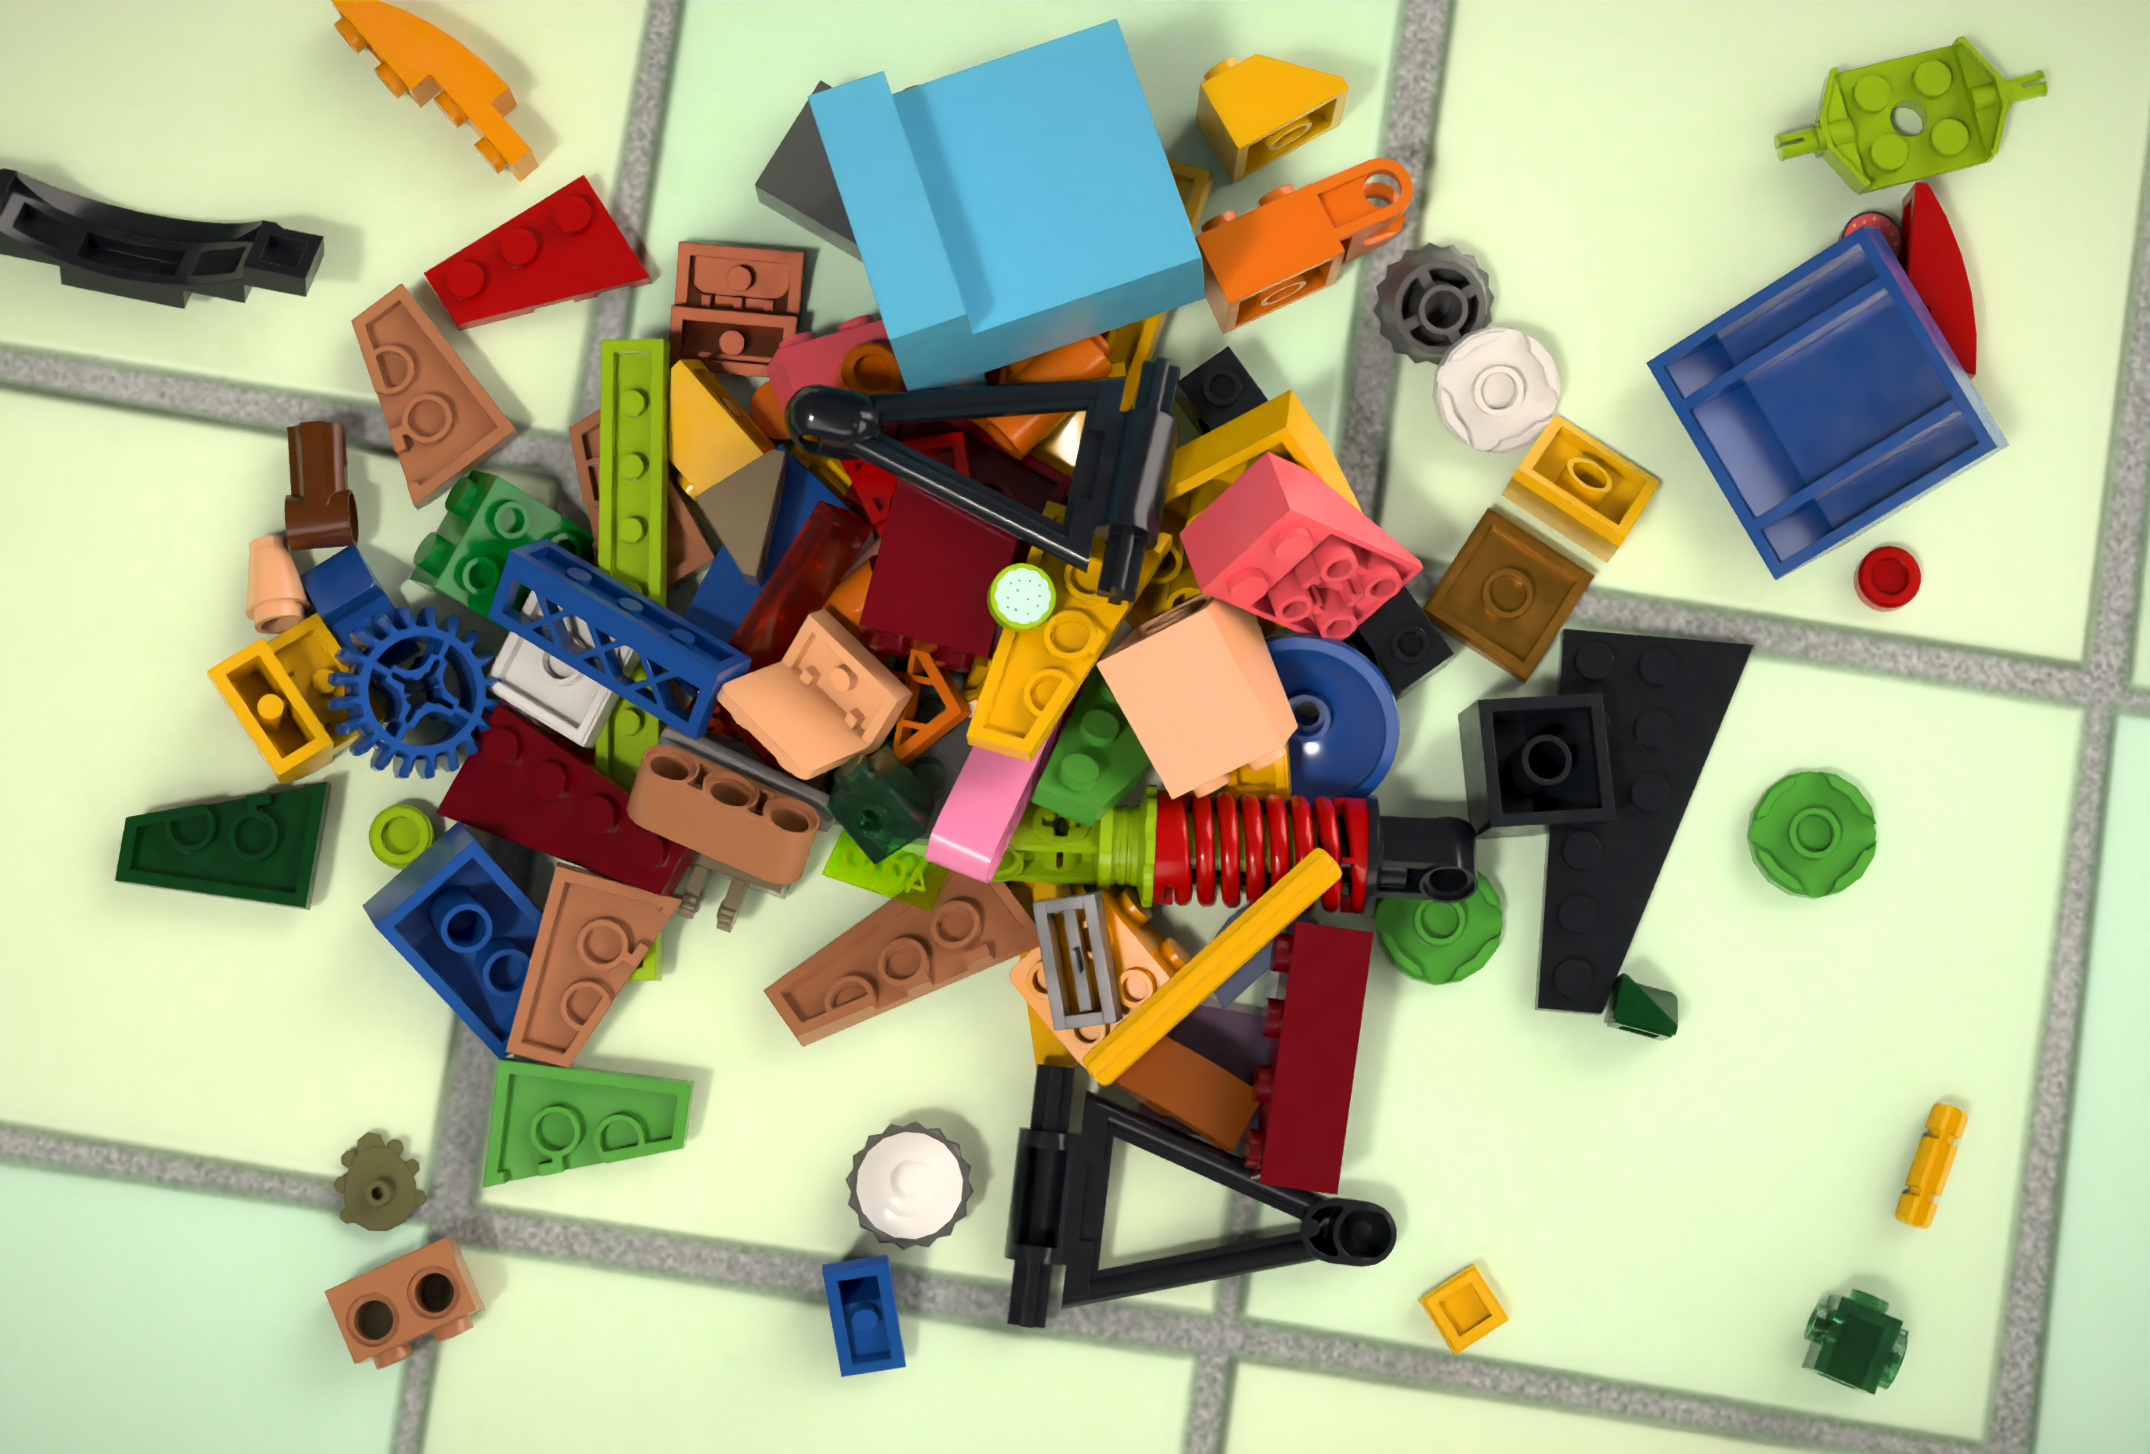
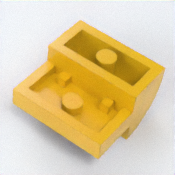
[207,613,386,783]

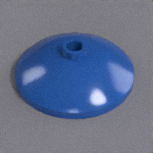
[1259,633,1400,805]

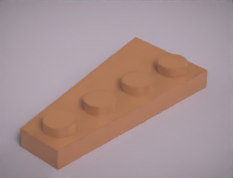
[763,866,1039,1047]

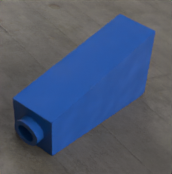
[672,444,875,702]

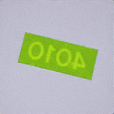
[821,830,949,911]

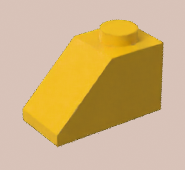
[668,359,777,501]

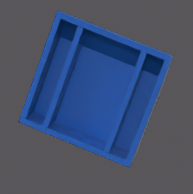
[1646,226,2010,580]

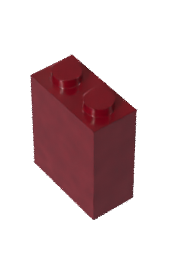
[859,478,1020,673]

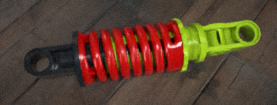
[990,785,1478,918]

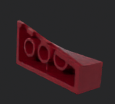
[1243,921,1374,1195]

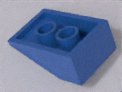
[362,820,543,1059]

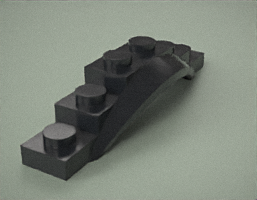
[0,168,324,309]

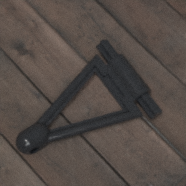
[784,357,1181,605]
[1004,1064,1397,1328]

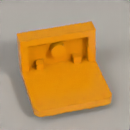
[1009,883,1191,1067]

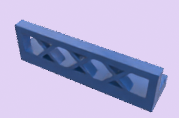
[488,538,752,740]

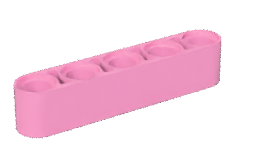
[925,672,1090,883]

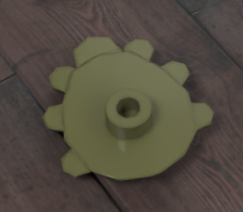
[334,1132,427,1231]

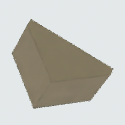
[695,449,789,588]

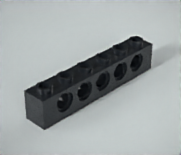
[1175,346,1454,701]

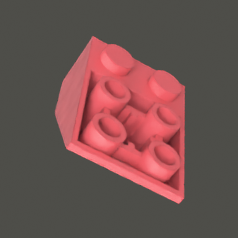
[1179,452,1423,641]

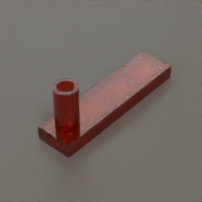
[685,500,874,766]

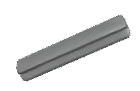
[657,725,840,832]

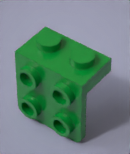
[409,470,594,633]

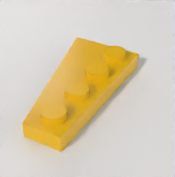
[966,501,1173,762]

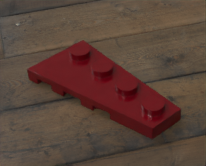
[435,704,697,896]

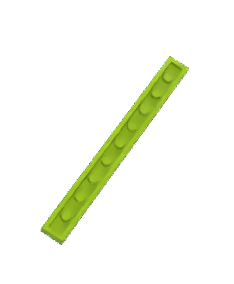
[595,339,670,981]

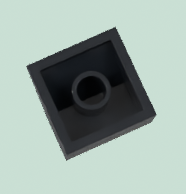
[1458,693,1616,840]

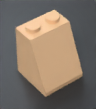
[1096,592,1298,800]

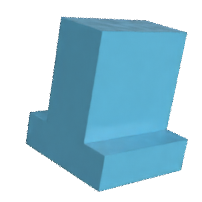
[807,18,1206,392]

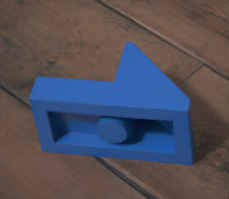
[299,546,421,682]
[822,1255,906,1377]

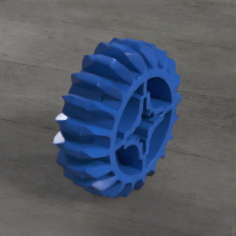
[327,606,502,779]

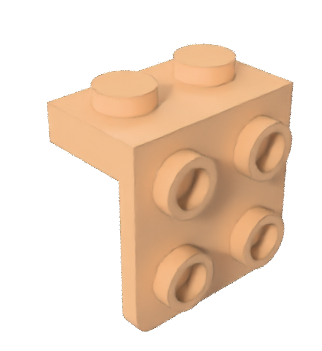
[717,608,913,780]

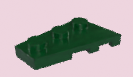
[115,782,331,910]

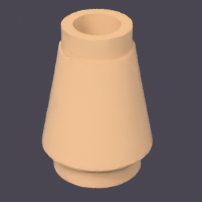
[246,535,310,634]

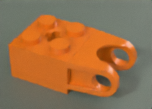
[1195,158,1413,335]

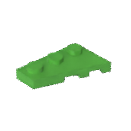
[1031,657,1153,827]
[483,1057,694,1188]

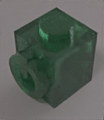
[826,745,935,865]
[1801,1289,1909,1395]

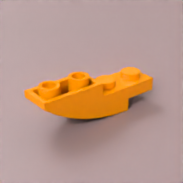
[331,0,539,182]

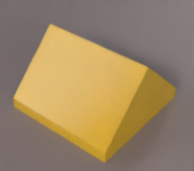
[1502,414,1660,563]

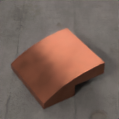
[669,241,806,378]

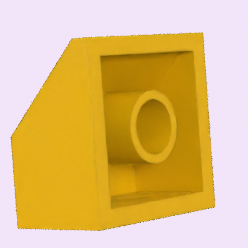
[1196,54,1349,184]

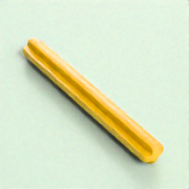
[1082,848,1342,1086]

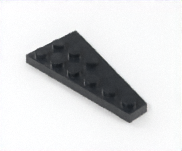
[1535,629,1753,1016]

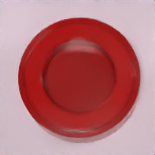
[1854,546,1921,612]

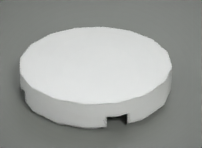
[1432,326,1560,454]

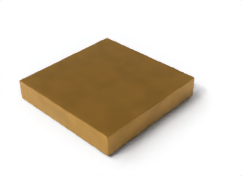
[1422,508,1595,684]

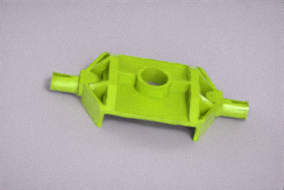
[1774,36,2048,195]

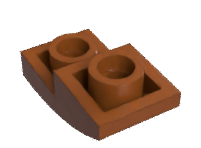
[1113,1036,1260,1151]

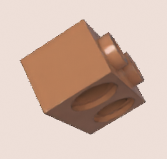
[324,1237,485,1370]

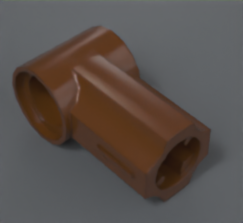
[284,421,359,551]

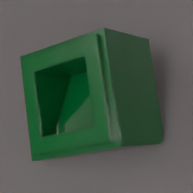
[1604,973,1678,1041]

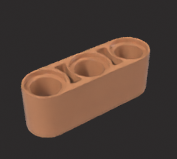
[626,745,820,885]

